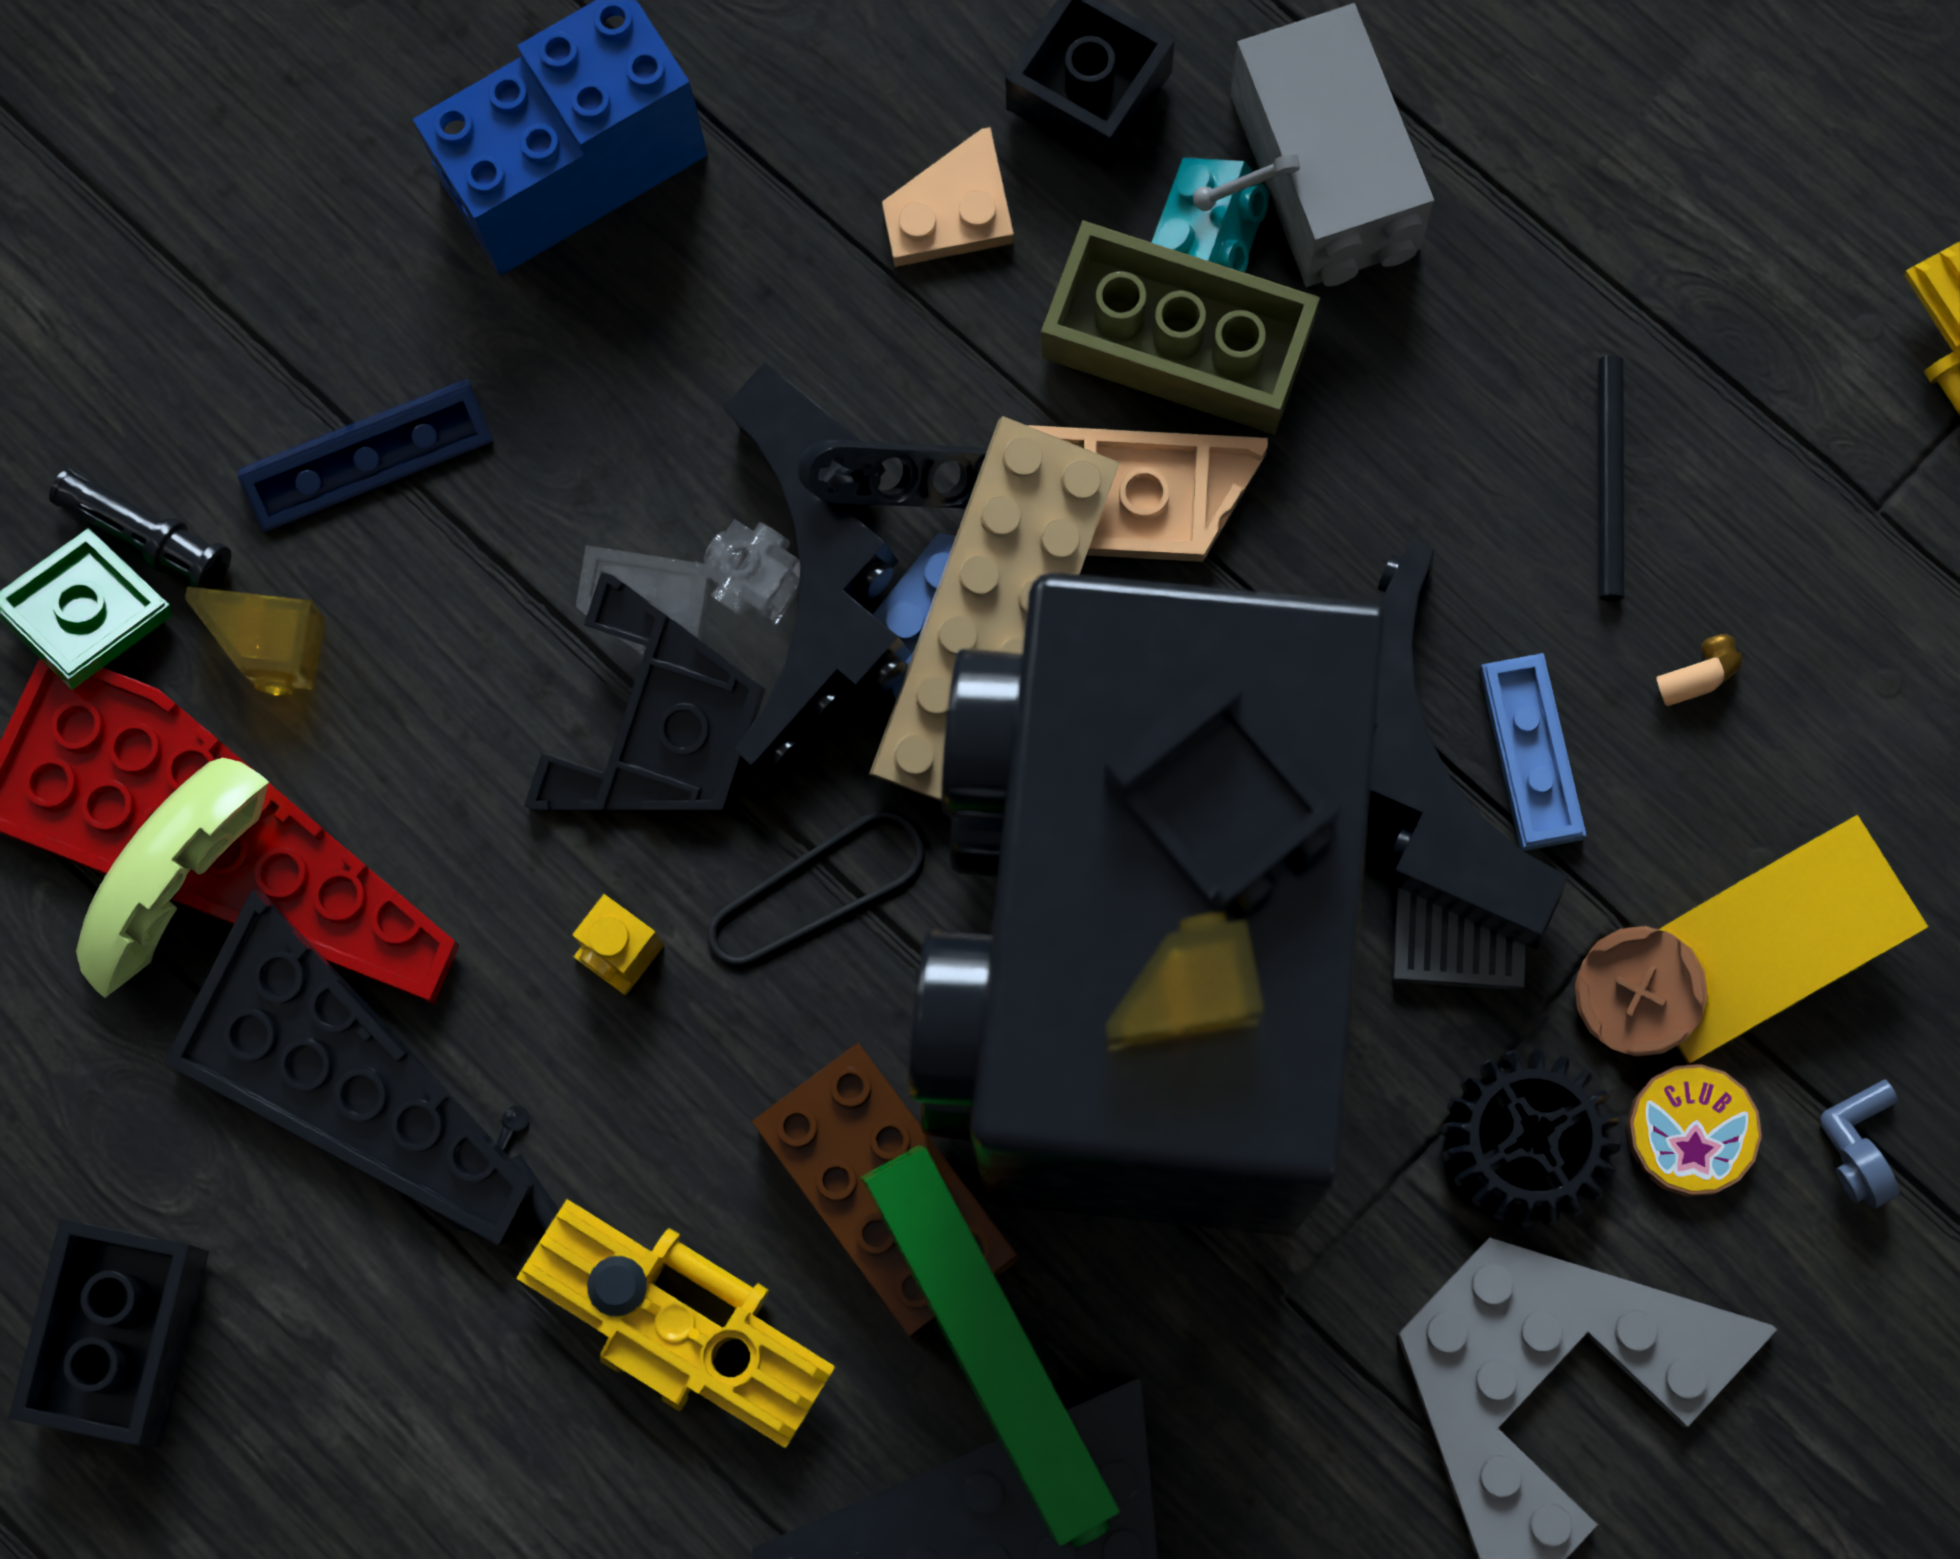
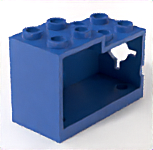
[412,0,708,276]

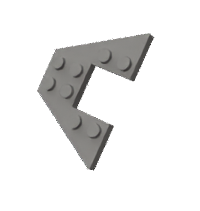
[1397,1238,1777,1559]

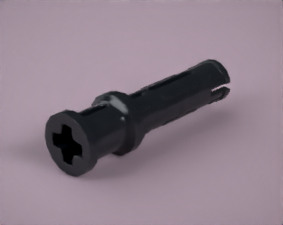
[49,468,232,597]

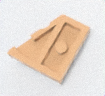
[882,127,1014,267]

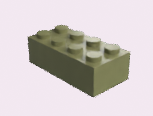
[1041,220,1320,435]

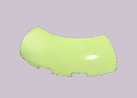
[76,758,269,998]

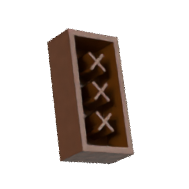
[752,1043,1018,1341]

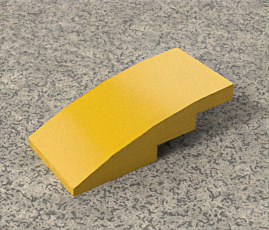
[1658,815,1928,1065]

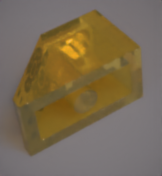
[185,587,325,695]
[1105,913,1264,1050]

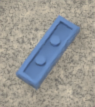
[1479,653,1587,851]

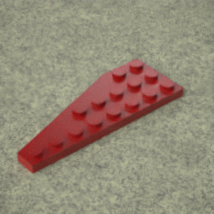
[0,659,460,1004]

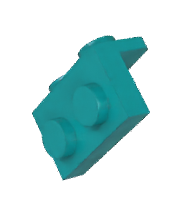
[1151,158,1270,273]

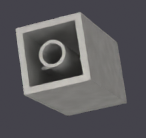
[1230,3,1434,287]

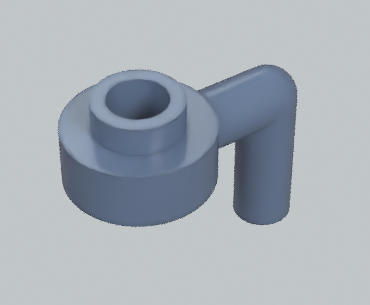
[1820,1079,1900,1209]

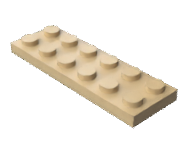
[869,416,1120,801]

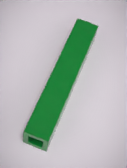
[860,1145,1120,1547]

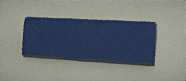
[237,379,494,533]

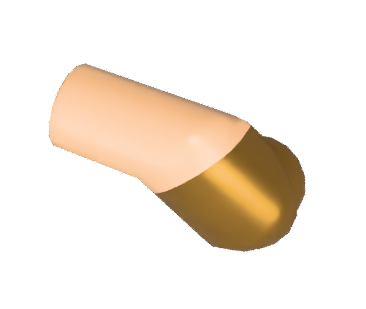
[1657,634,1742,706]

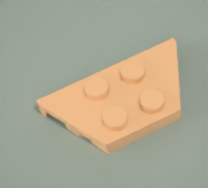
[1028,425,1268,562]

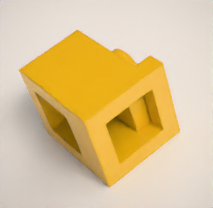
[572,894,664,996]

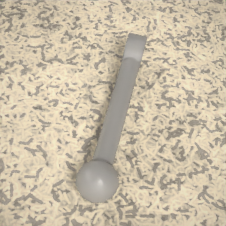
[1193,155,1300,211]

